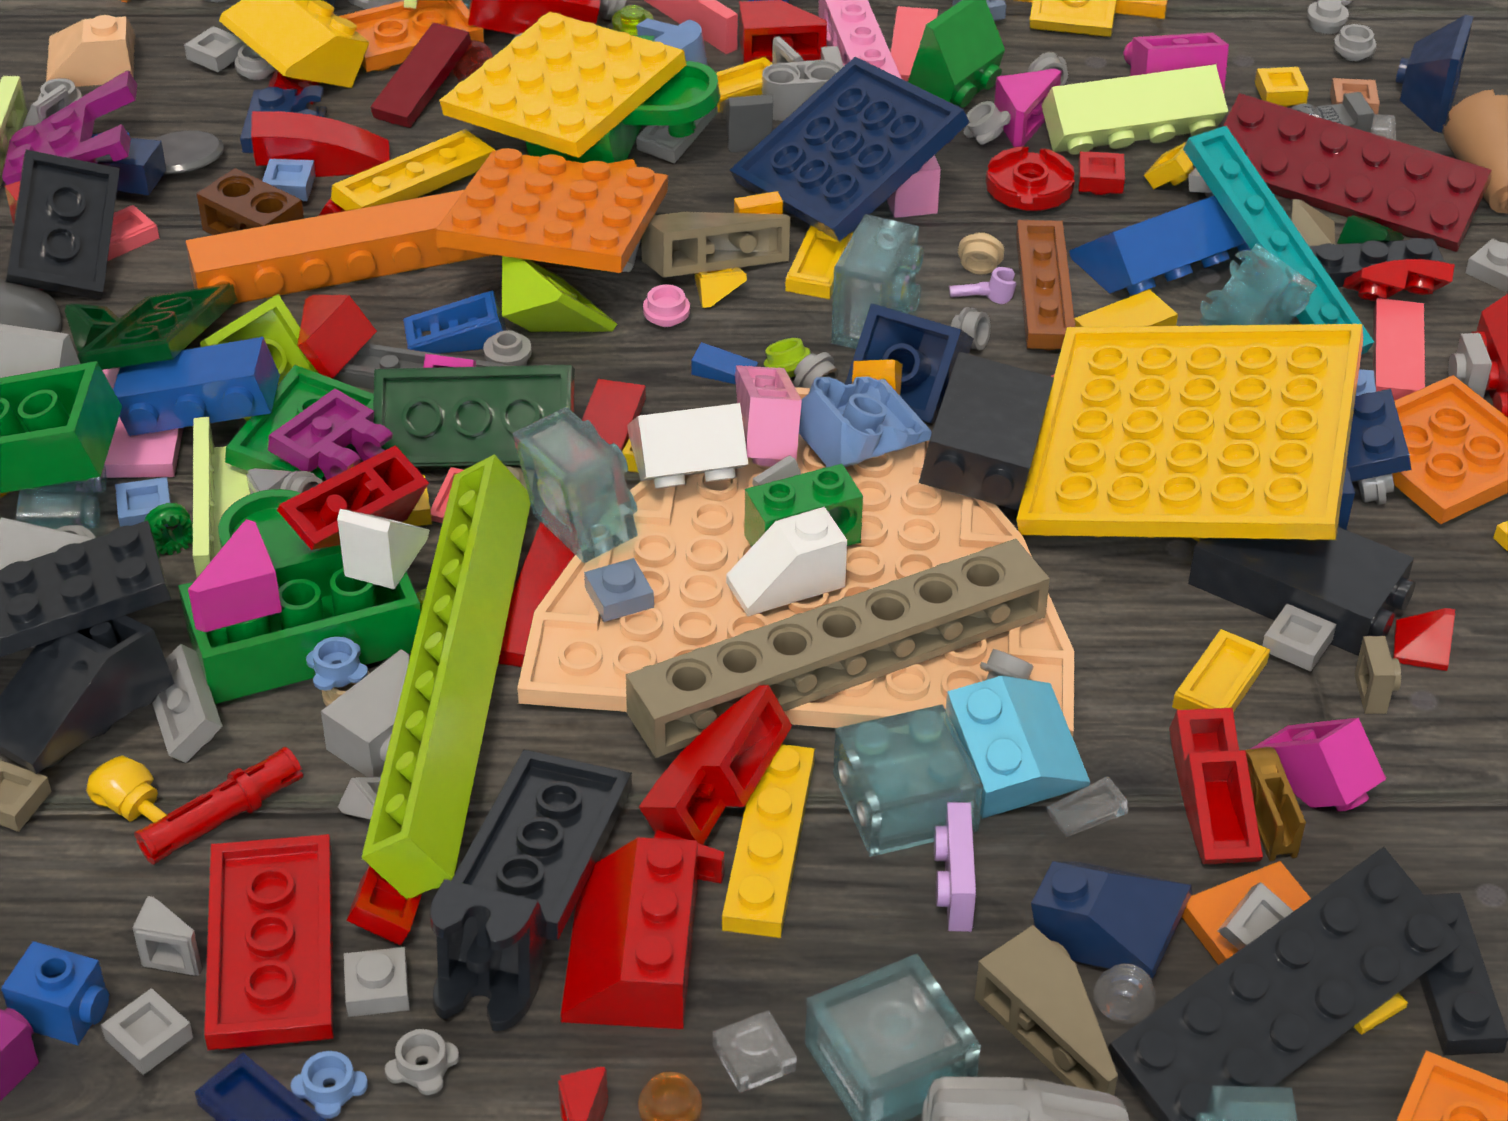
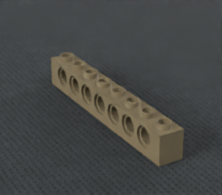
[626,539,1050,758]

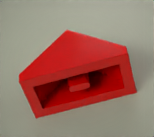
[297,295,377,378]

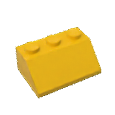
[219,0,370,88]

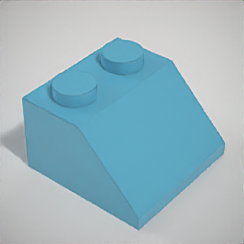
[944,675,1090,819]

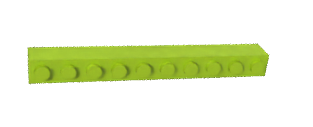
[361,454,532,899]

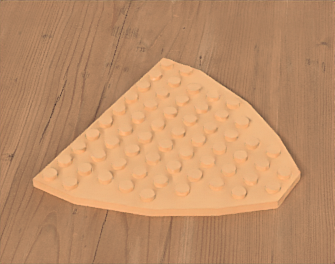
[517,387,1074,738]

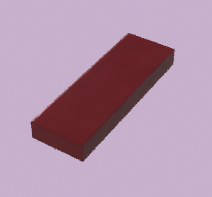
[370,22,472,128]

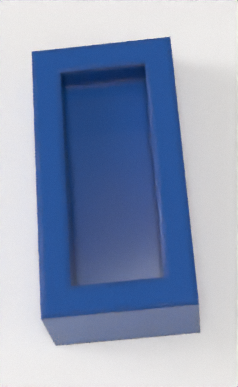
[691,342,758,384]

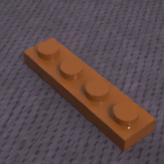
[1016,220,1075,350]

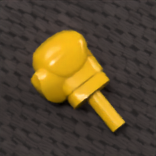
[86,755,167,823]

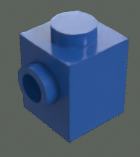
[1,941,109,1045]

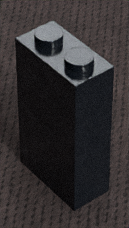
[919,352,1054,510]
[1188,527,1416,656]

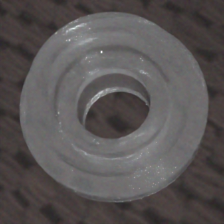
[1093,964,1156,1024]

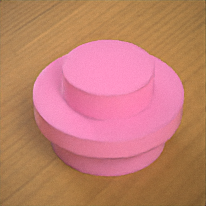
[643,285,690,327]

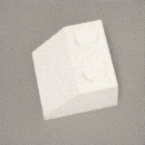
[627,403,748,488]

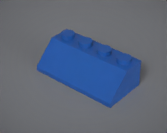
[1069,196,1251,296]

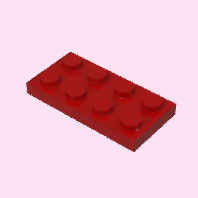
[204,834,334,1050]

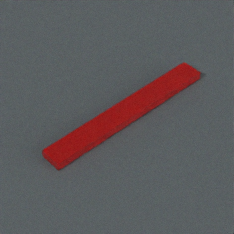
[498,379,646,667]

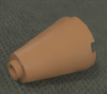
[1442,90,1508,214]

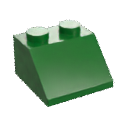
[908,0,1005,108]

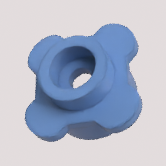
[306,637,368,691]
[291,1051,368,1119]

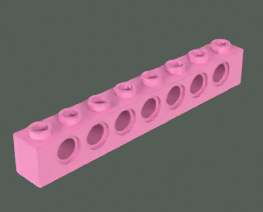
[818,0,941,218]

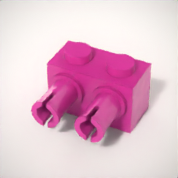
[1123,33,1229,93]

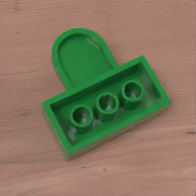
[526,36,720,164]
[178,489,421,704]

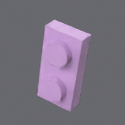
[934,802,976,932]

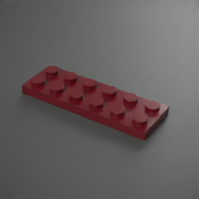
[1223,93,1492,252]

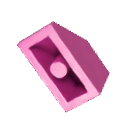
[1251,718,1386,811]

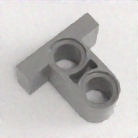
[762,46,844,121]

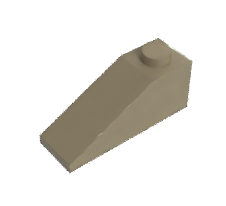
[642,212,790,278]
[975,925,1118,1096]

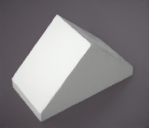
[337,509,430,589]

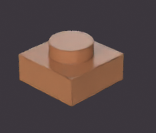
[1330,78,1380,118]

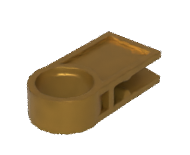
[1245,747,1306,861]

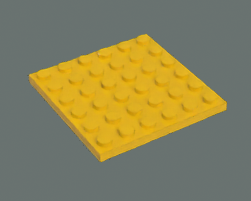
[1016,324,1363,540]

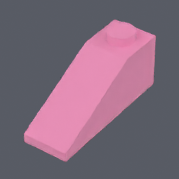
[735,365,802,467]

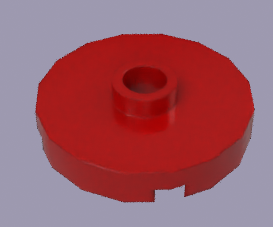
[986,146,1075,210]

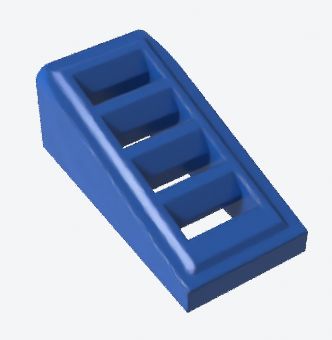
[403,290,506,354]

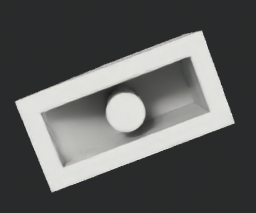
[726,507,847,616]

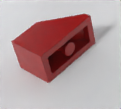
[739,0,827,64]

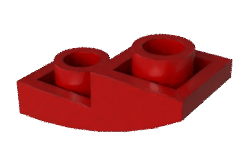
[1343,259,1455,301]

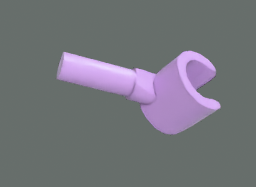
[949,267,1017,304]

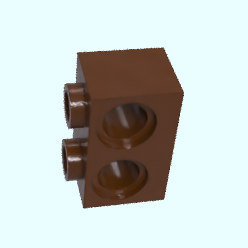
[197,168,304,235]

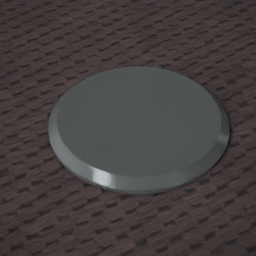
[152,130,224,174]

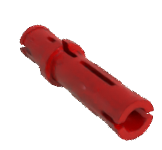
[134,747,303,865]

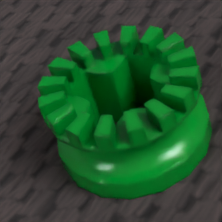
[144,503,193,555]

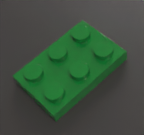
[225,365,374,482]

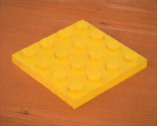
[440,12,687,158]

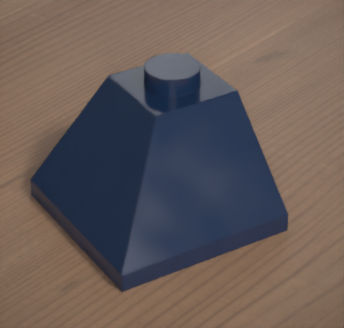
[1396,15,1474,133]
[845,303,974,424]
[1031,861,1192,979]

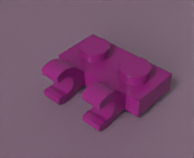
[268,389,393,480]

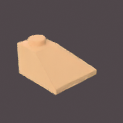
[46,15,135,87]

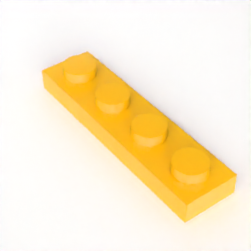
[331,129,496,211]
[722,744,815,938]

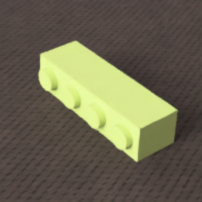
[1041,65,1228,155]

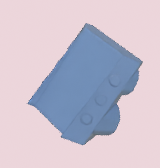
[799,377,932,467]

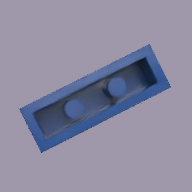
[113,337,280,436]

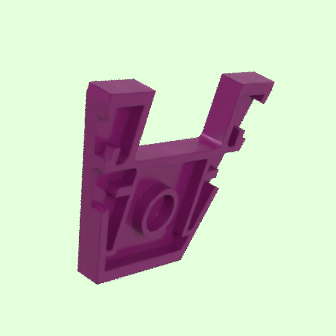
[2,70,138,185]

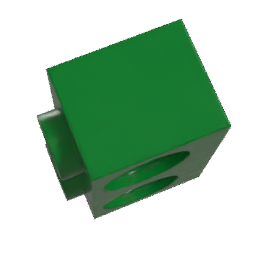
[744,463,863,547]

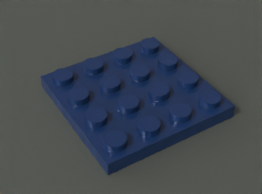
[730,56,970,242]

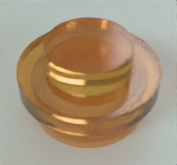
[638,1072,702,1121]

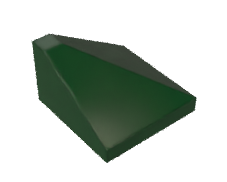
[1337,215,1404,244]
[64,304,119,352]

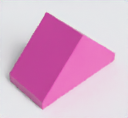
[994,69,1062,147]
[188,519,282,632]

